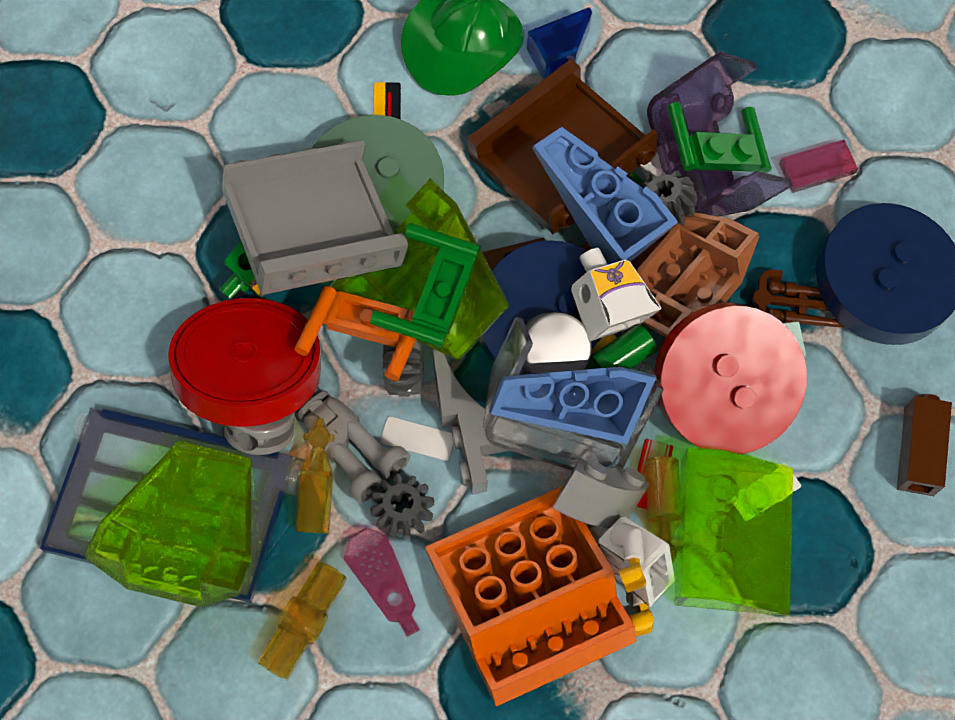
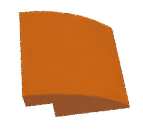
[425,486,637,707]

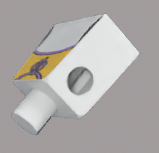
[571,248,661,342]

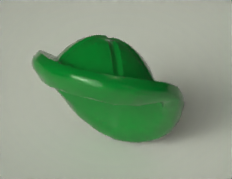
[401,0,524,96]

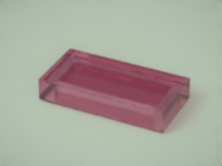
[779,139,858,193]

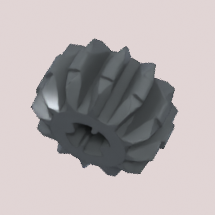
[640,170,698,231]
[382,340,424,397]
[370,474,434,539]

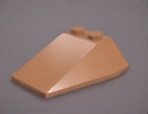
[581,212,759,337]

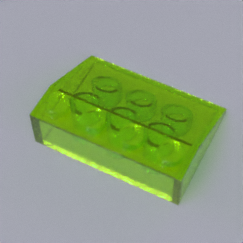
[674,447,793,616]

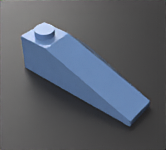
[532,127,678,264]
[489,367,656,444]

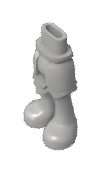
[298,388,411,503]

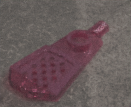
[344,528,420,637]

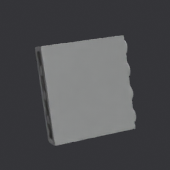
[221,140,408,295]

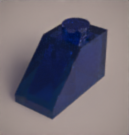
[526,7,592,80]

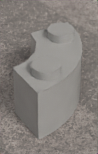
[553,458,650,528]

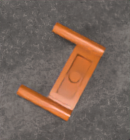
[294,286,416,381]

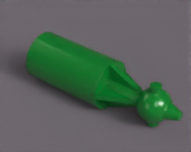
[584,324,657,370]

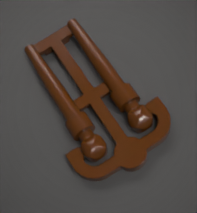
[752,269,845,328]

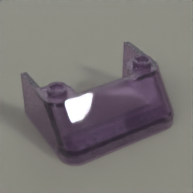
[647,51,793,217]

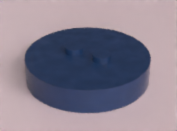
[816,203,955,345]
[475,240,623,376]

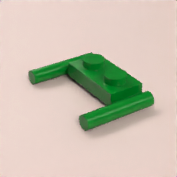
[667,102,772,174]
[370,223,481,348]

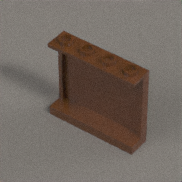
[467,59,657,235]

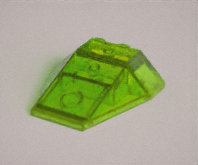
[331,178,510,360]
[85,441,252,608]

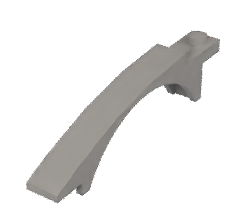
[433,205,524,495]

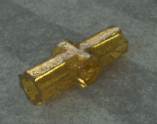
[258,561,347,681]

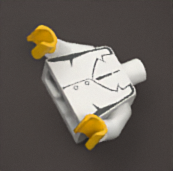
[590,517,675,637]

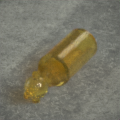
[295,418,335,533]
[645,457,682,563]

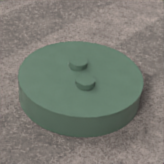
[312,115,444,246]

